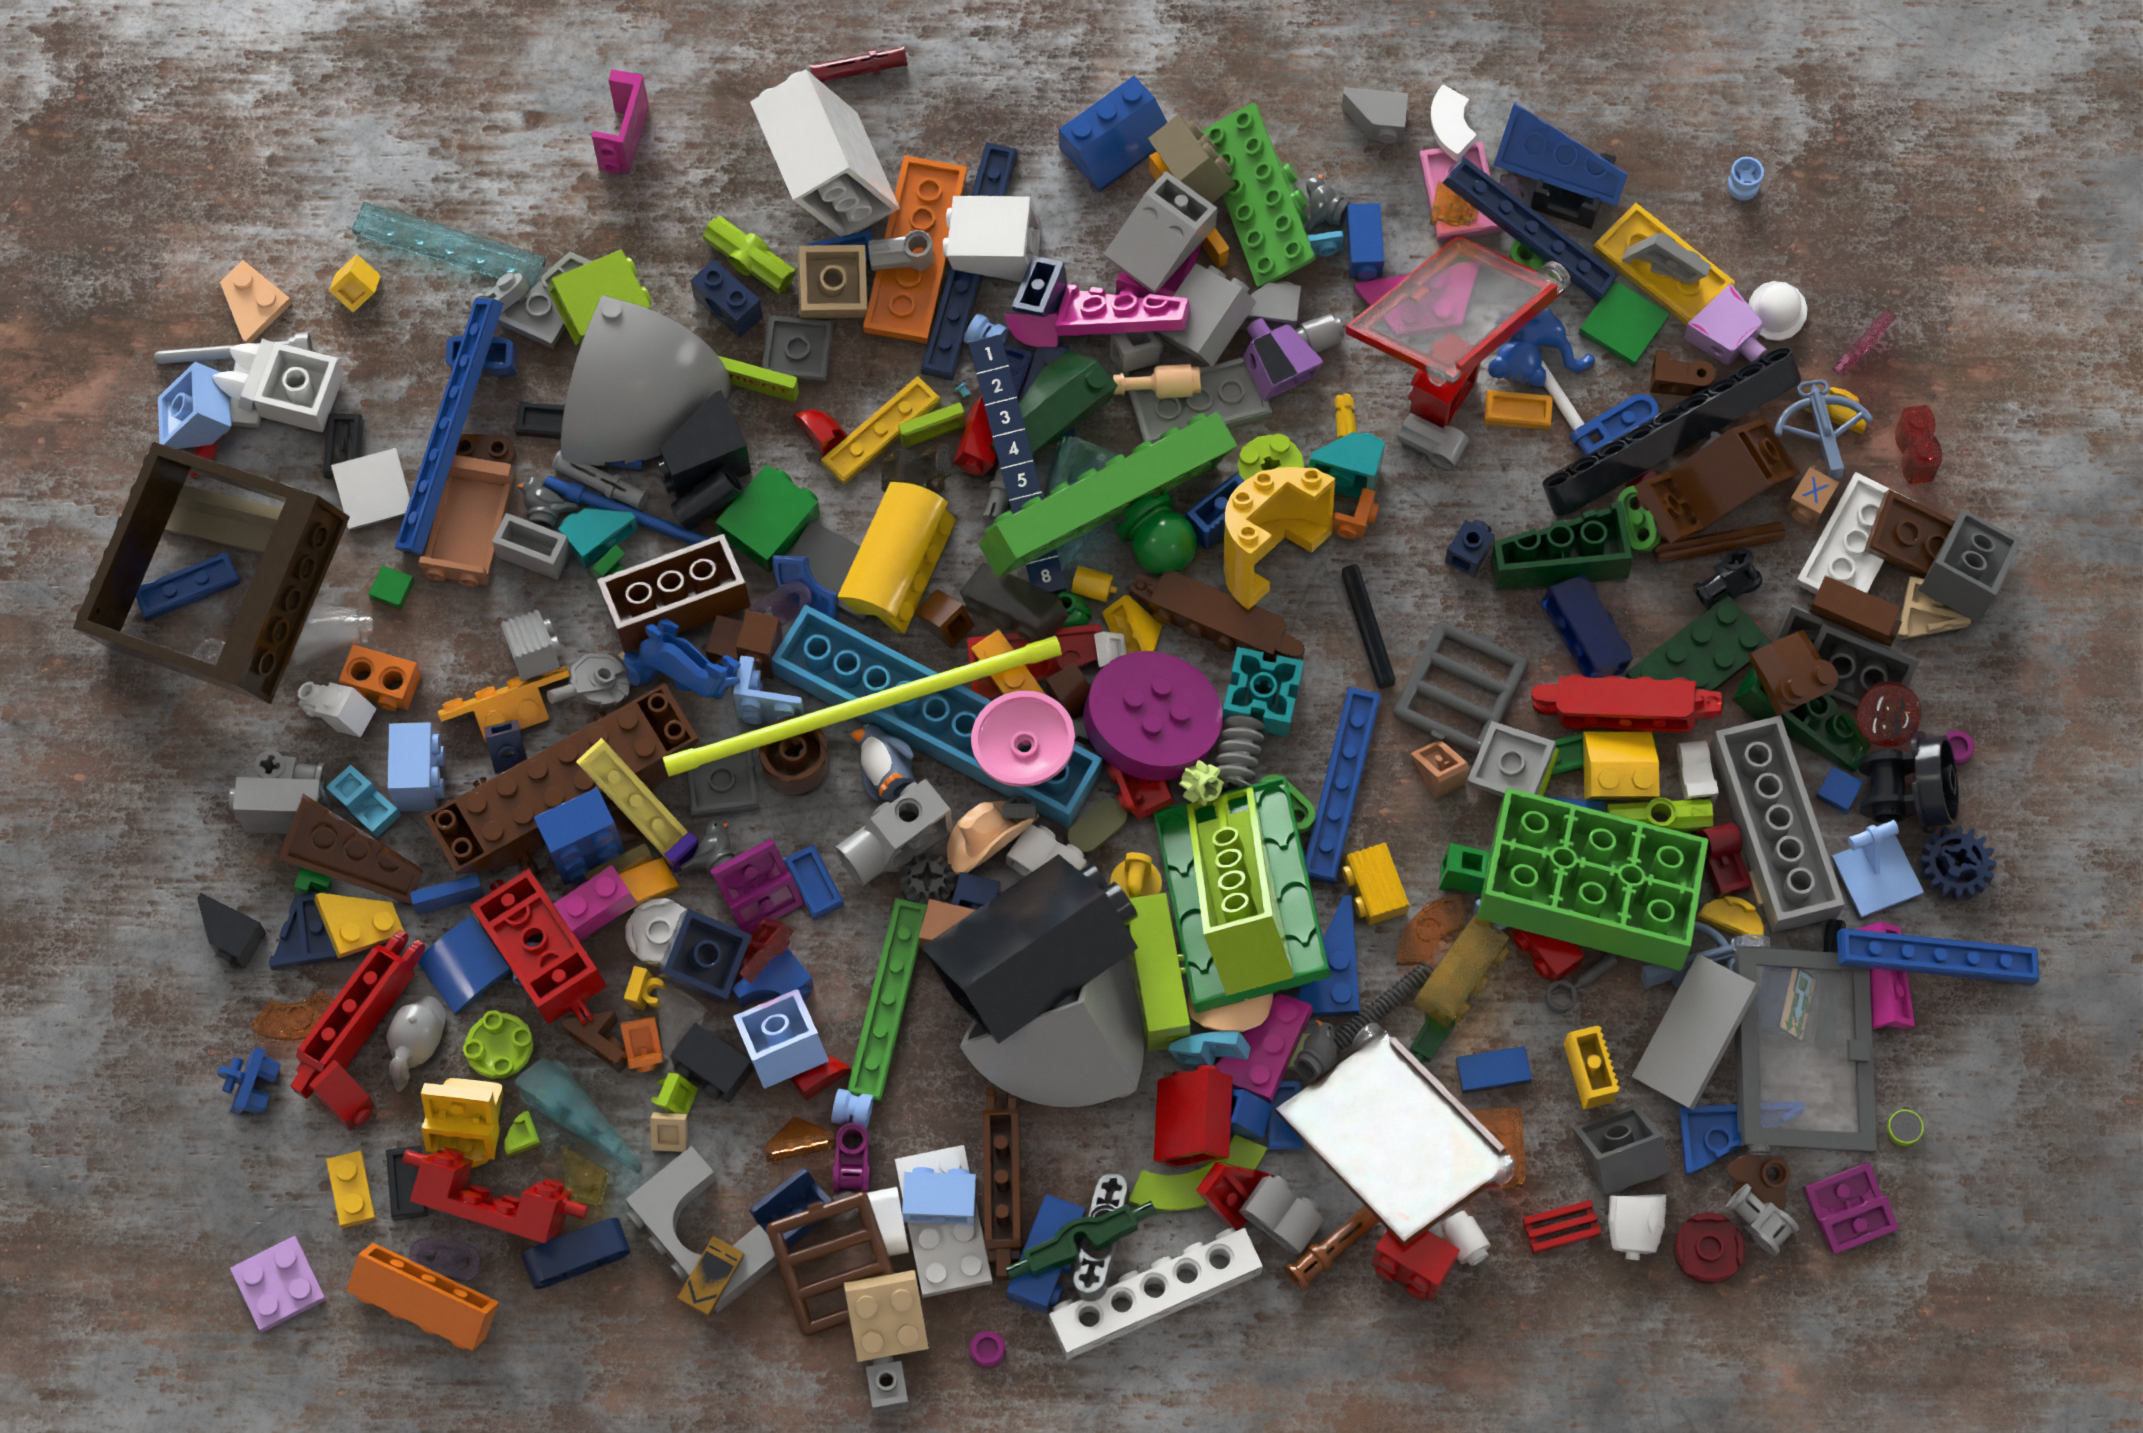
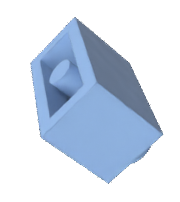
[902,1167,977,1225]

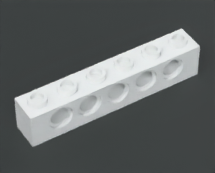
[1049,1228,1263,1360]

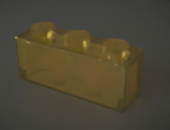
[1413,914,1510,1028]

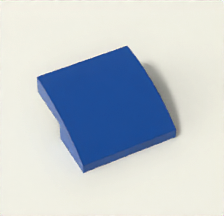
[418,915,512,1016]

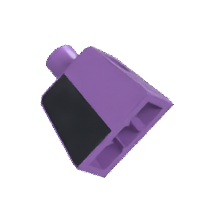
[1243,318,1323,402]

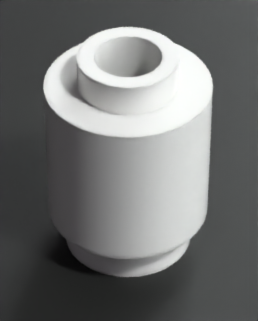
[1441,1211,1491,1266]

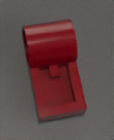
[1694,822,1752,898]

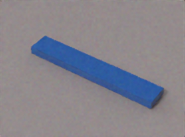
[1305,686,1381,885]
[1837,928,2039,985]

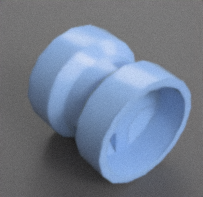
[1727,157,1764,201]
[964,313,1009,345]
[831,1089,874,1130]

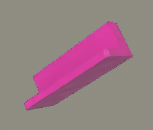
[1855,921,1915,1030]

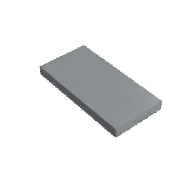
[1127,357,1272,444]
[1632,954,1760,1110]

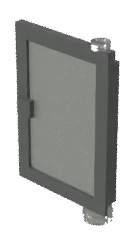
[1732,935,1877,1155]

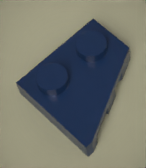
[269,891,338,970]

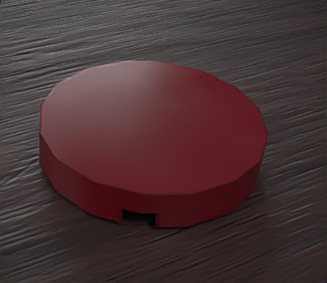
[1673,1212,1746,1284]

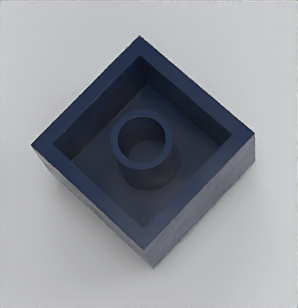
[655,909,752,1004]

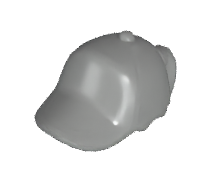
[386,996,446,1092]

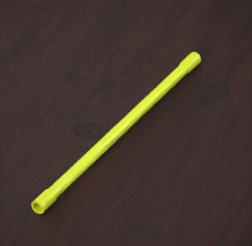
[662,636,1062,777]

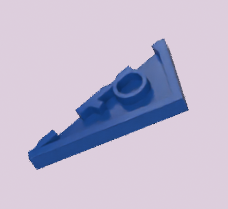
[1297,895,1360,1017]
[1678,1102,1804,1176]

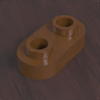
[455,434,517,466]

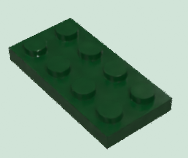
[1625,595,1772,691]

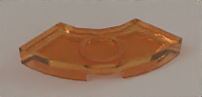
[1396,894,1464,966]
[250,989,334,1041]

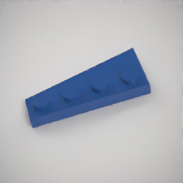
[1493,102,1628,206]

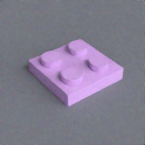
[230,1236,326,1333]

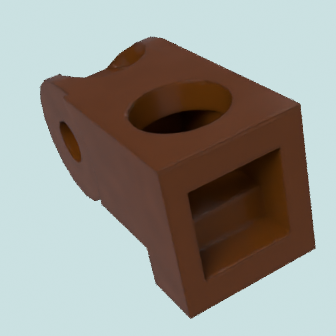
[1650,350,1716,397]

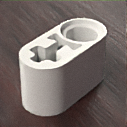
[867,1187,909,1259]

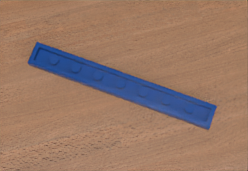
[394,298,504,555]

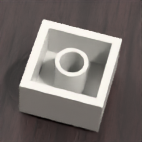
[253,342,344,433]

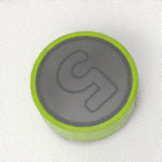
[1886,1109,1924,1147]

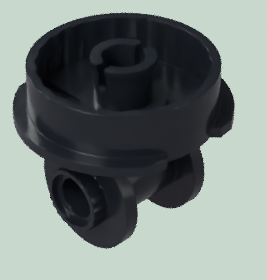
[1858,731,1959,834]

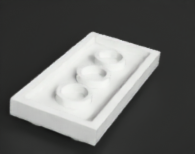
[1795,472,1916,595]
[895,1145,992,1298]

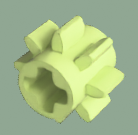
[1179,761,1224,806]

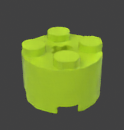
[1237,433,1304,481]

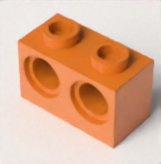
[339,644,421,711]

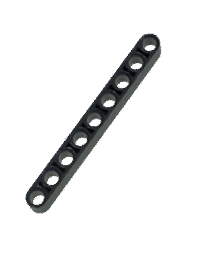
[1542,347,1802,516]

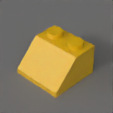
[1583,732,1660,800]

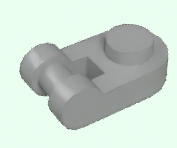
[470,273,529,314]

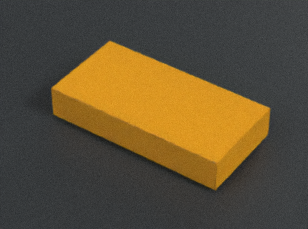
[1484,390,1553,431]

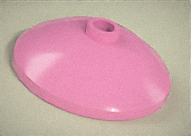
[971,691,1075,787]

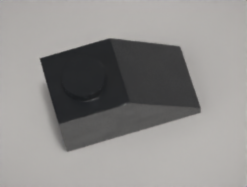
[197,893,266,968]

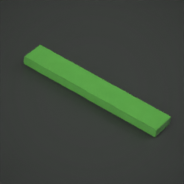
[847,898,928,1104]

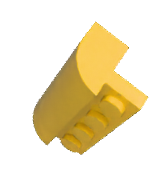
[837,482,957,634]

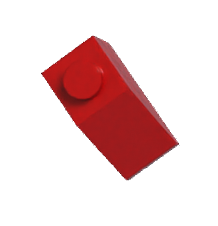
[309,1059,375,1131]

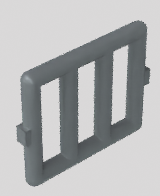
[1393,621,1529,755]

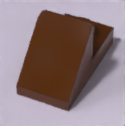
[561,1011,628,1073]

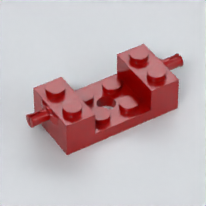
[470,868,607,1025]
[402,1147,589,1244]

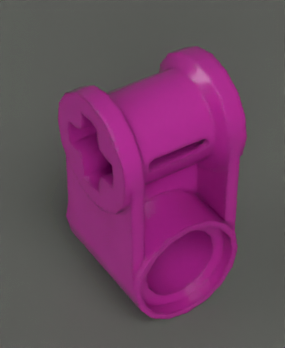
[833,1123,870,1193]

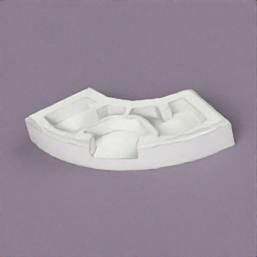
[1431,85,1477,161]

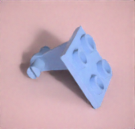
[1831,820,1924,919]

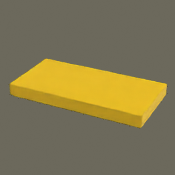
[1592,203,1735,326]

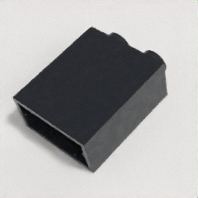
[921,854,1138,1044]

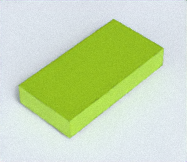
[898,402,965,448]

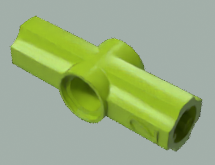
[702,216,796,294]
[1607,797,1713,832]

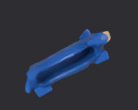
[618,618,741,699]

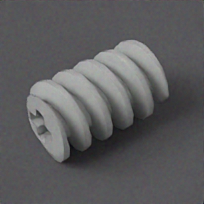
[1214,715,1266,790]

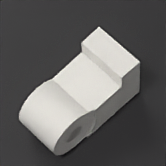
[1677,740,1719,805]

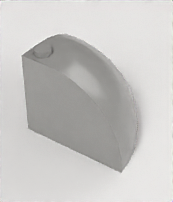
[561,295,732,466]
[960,959,1144,1107]

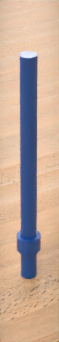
[543,476,732,549]

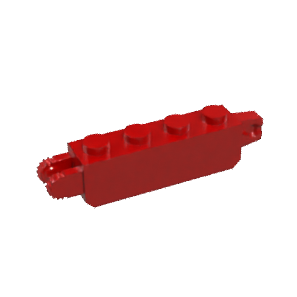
[1531,674,1723,733]
[290,930,426,1100]

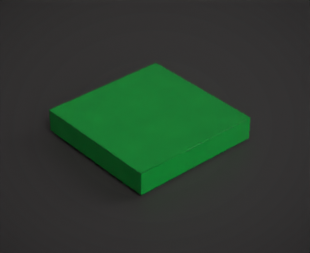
[1579,280,1670,367]

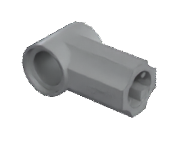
[868,230,935,271]
[1397,413,1469,470]

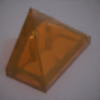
[764,1116,836,1163]

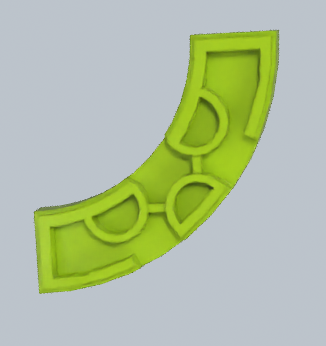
[1128,1134,1267,1213]

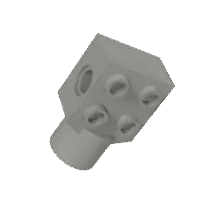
[834,778,953,886]

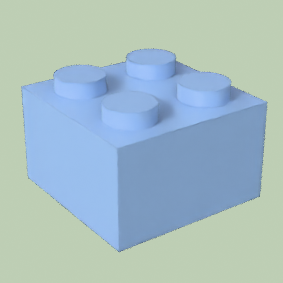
[388,722,446,812]
[733,989,829,1089]

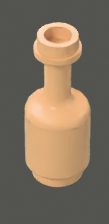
[1113,364,1201,399]

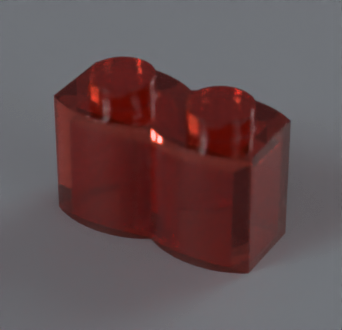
[1895,405,1942,484]

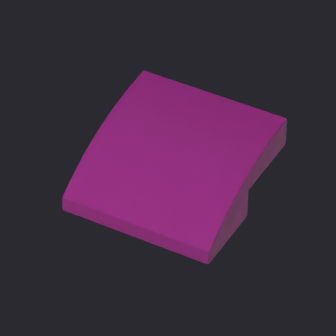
[710,838,805,933]
[1802,1162,1899,1254]

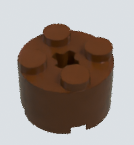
[759,716,829,796]

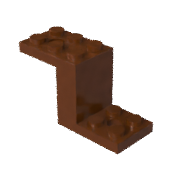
[1634,417,1800,544]

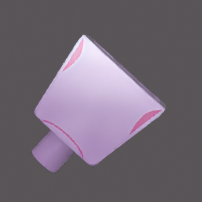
[1684,284,1767,365]

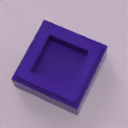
[664,831,699,873]

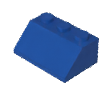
[1059,75,1167,192]

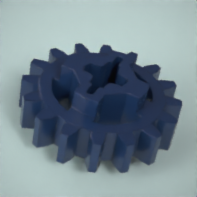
[1919,825,1997,901]

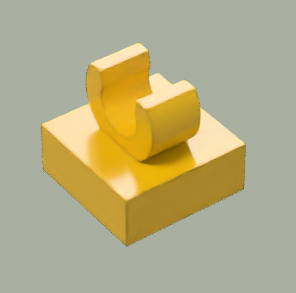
[624,966,667,1011]

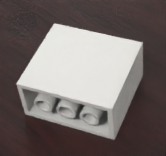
[750,69,900,237]

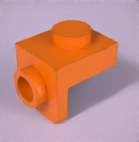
[1332,488,1379,539]
[620,1016,663,1073]

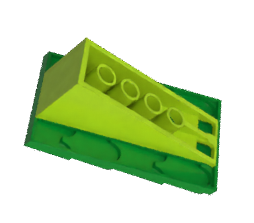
[1154,776,1331,1013]

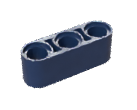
[522,1218,631,1289]

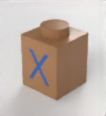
[1786,467,1839,527]

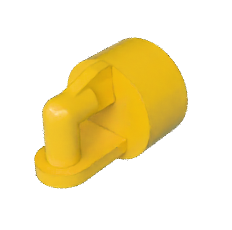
[1110,852,1162,898]

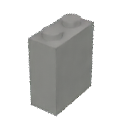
[1155,263,1256,367]
[229,777,330,834]

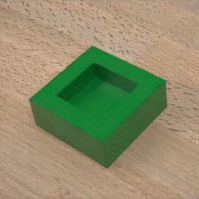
[368,565,415,610]

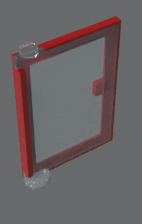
[1346,235,1570,386]

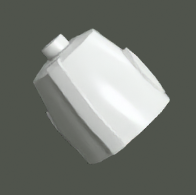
[1608,1194,1666,1260]

